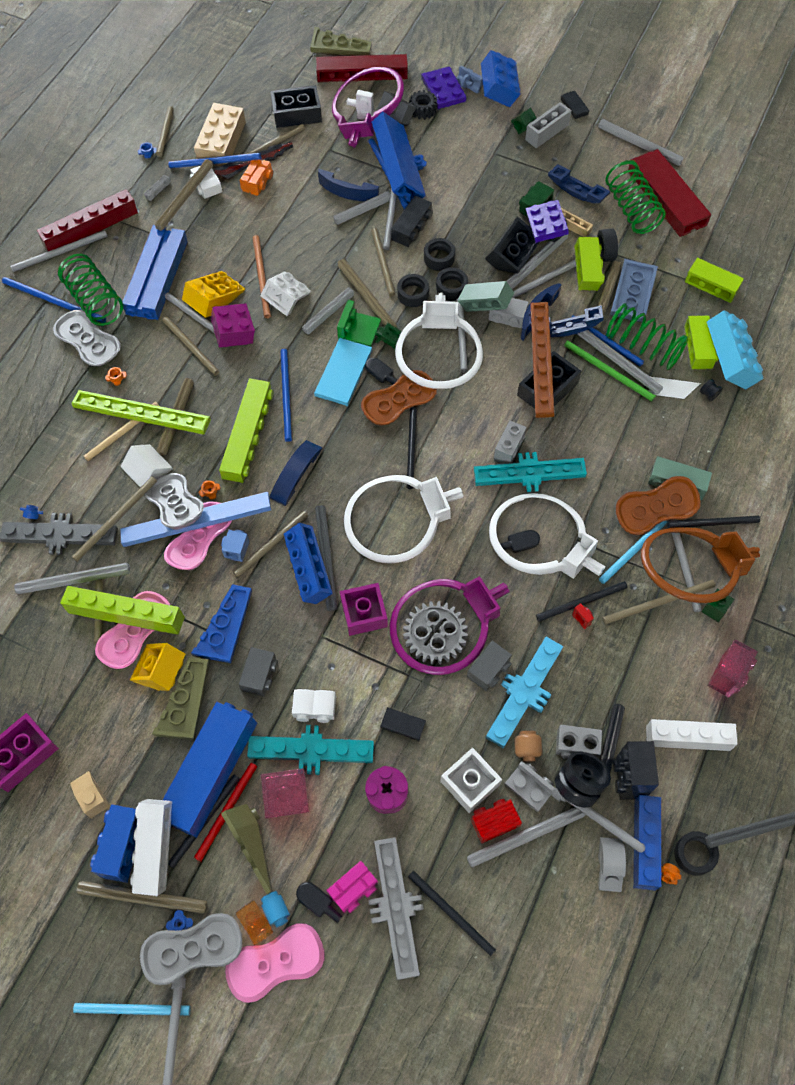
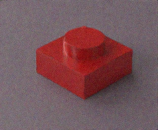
[572,603,594,629]

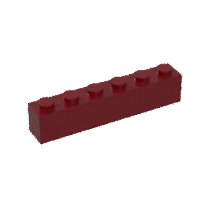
[316,54,408,82]
[37,189,138,252]

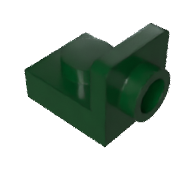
[375,323,402,350]

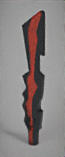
[213,141,293,179]

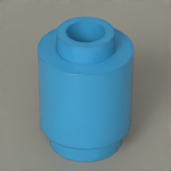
[261,891,290,928]

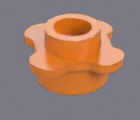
[105,367,127,386]
[199,480,221,500]
[661,863,682,885]

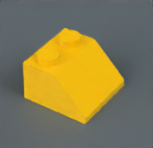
[130,643,185,691]

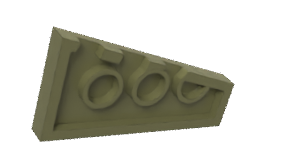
[310,27,372,56]
[152,657,210,740]

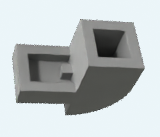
[598,837,626,892]

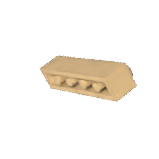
[561,208,593,237]

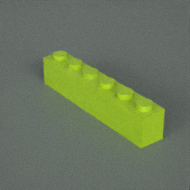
[219,378,273,483]
[60,586,185,635]

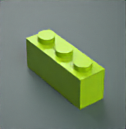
[574,237,605,291]
[685,258,744,303]
[684,316,718,369]

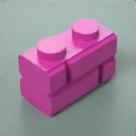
[326,861,378,913]

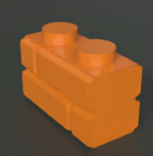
[240,160,273,196]

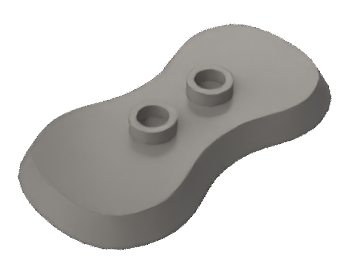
[53,310,120,367]
[145,473,204,530]
[140,913,242,985]

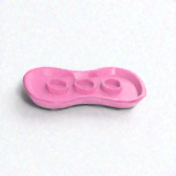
[164,501,232,570]
[95,591,170,669]
[225,924,324,1002]

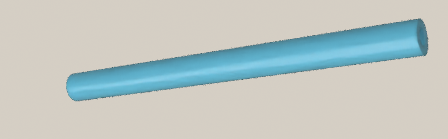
[599,521,667,584]
[73,1003,190,1016]

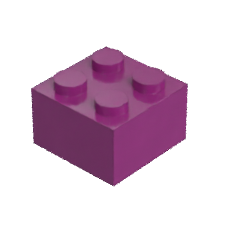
[211,303,255,348]
[340,583,388,636]

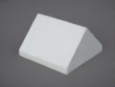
[121,444,173,487]

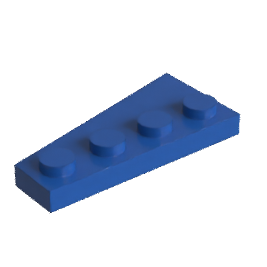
[191,584,252,663]

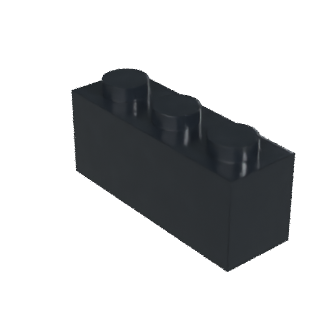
[391,195,433,247]

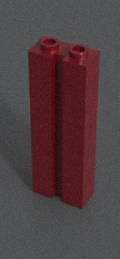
[628,149,712,237]

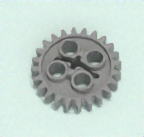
[403,601,468,664]

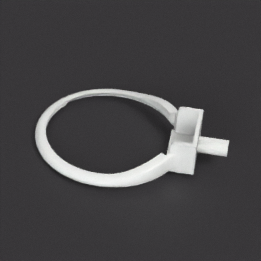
[395,293,483,389]
[344,475,463,563]
[489,493,605,579]

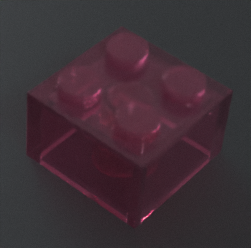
[707,639,758,698]
[261,768,310,819]

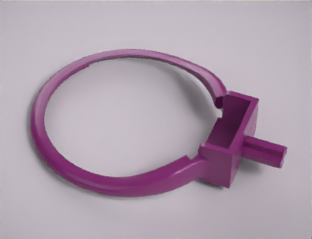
[331,67,404,148]
[389,576,510,675]

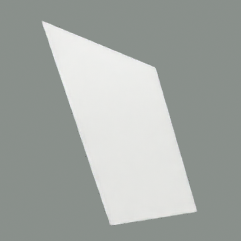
[649,377,701,399]

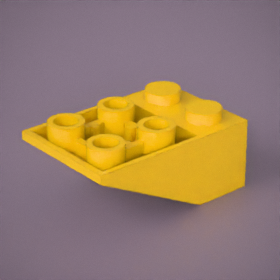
[182,271,245,318]

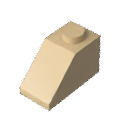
[70,771,110,819]

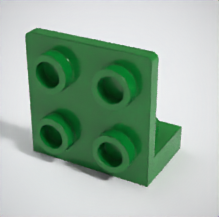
[337,300,381,347]

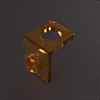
[236,900,273,946]

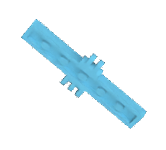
[486,637,563,749]

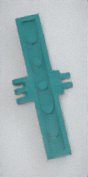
[473,452,587,492]
[247,725,374,775]

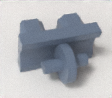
[456,66,483,93]

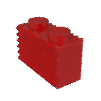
[471,798,522,844]

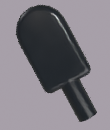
[365,358,397,385]
[500,530,540,553]
[296,882,343,923]

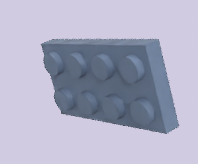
[610,259,658,322]

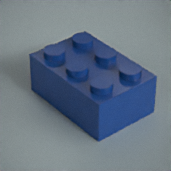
[481,50,520,107]
[90,804,137,883]

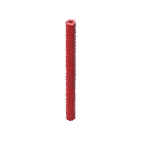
[194,762,257,862]

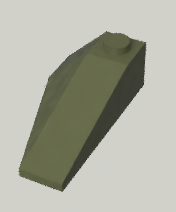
[221,804,272,894]

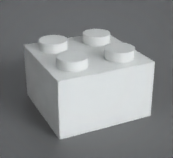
[440,748,502,813]

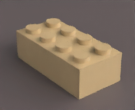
[194,103,246,166]

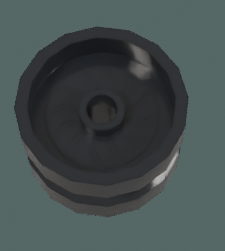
[555,751,611,808]

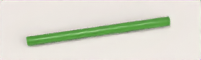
[564,340,656,402]

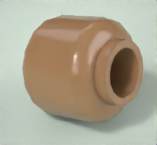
[515,731,543,762]

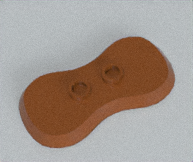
[361,370,437,425]
[616,476,701,535]

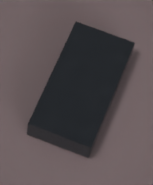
[561,90,589,119]
[380,707,426,741]

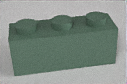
[457,281,514,312]
[648,456,712,500]

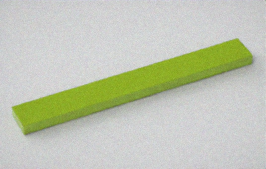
[71,390,211,435]

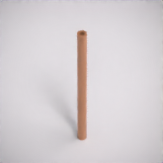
[253,235,271,318]

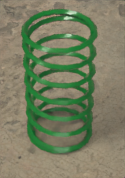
[605,160,666,234]
[58,253,124,326]
[606,303,688,370]

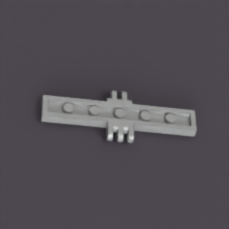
[368,837,424,980]

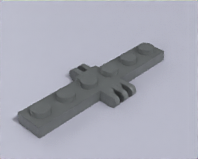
[0,513,118,555]

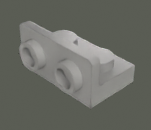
[504,761,555,813]

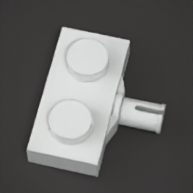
[347,90,374,121]

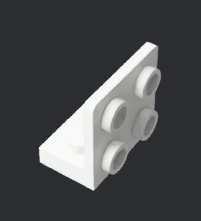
[260,271,311,316]

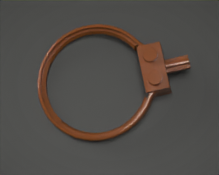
[641,528,760,603]

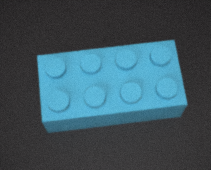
[707,310,764,390]

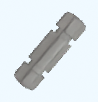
[144,175,171,201]

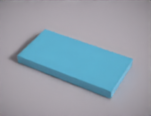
[314,338,372,406]

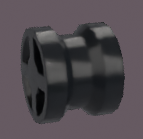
[699,379,723,402]

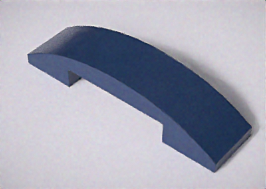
[548,164,610,203]
[318,169,379,201]
[521,283,562,341]
[549,305,604,337]
[270,440,322,506]

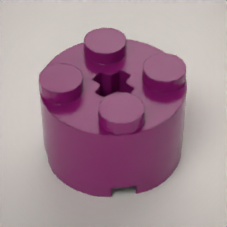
[365,766,409,814]

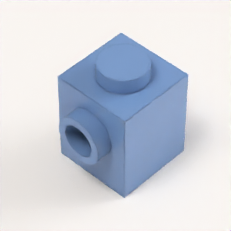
[221,530,249,562]

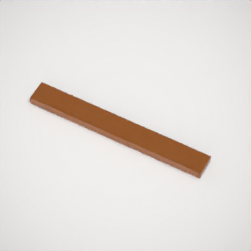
[530,302,554,418]

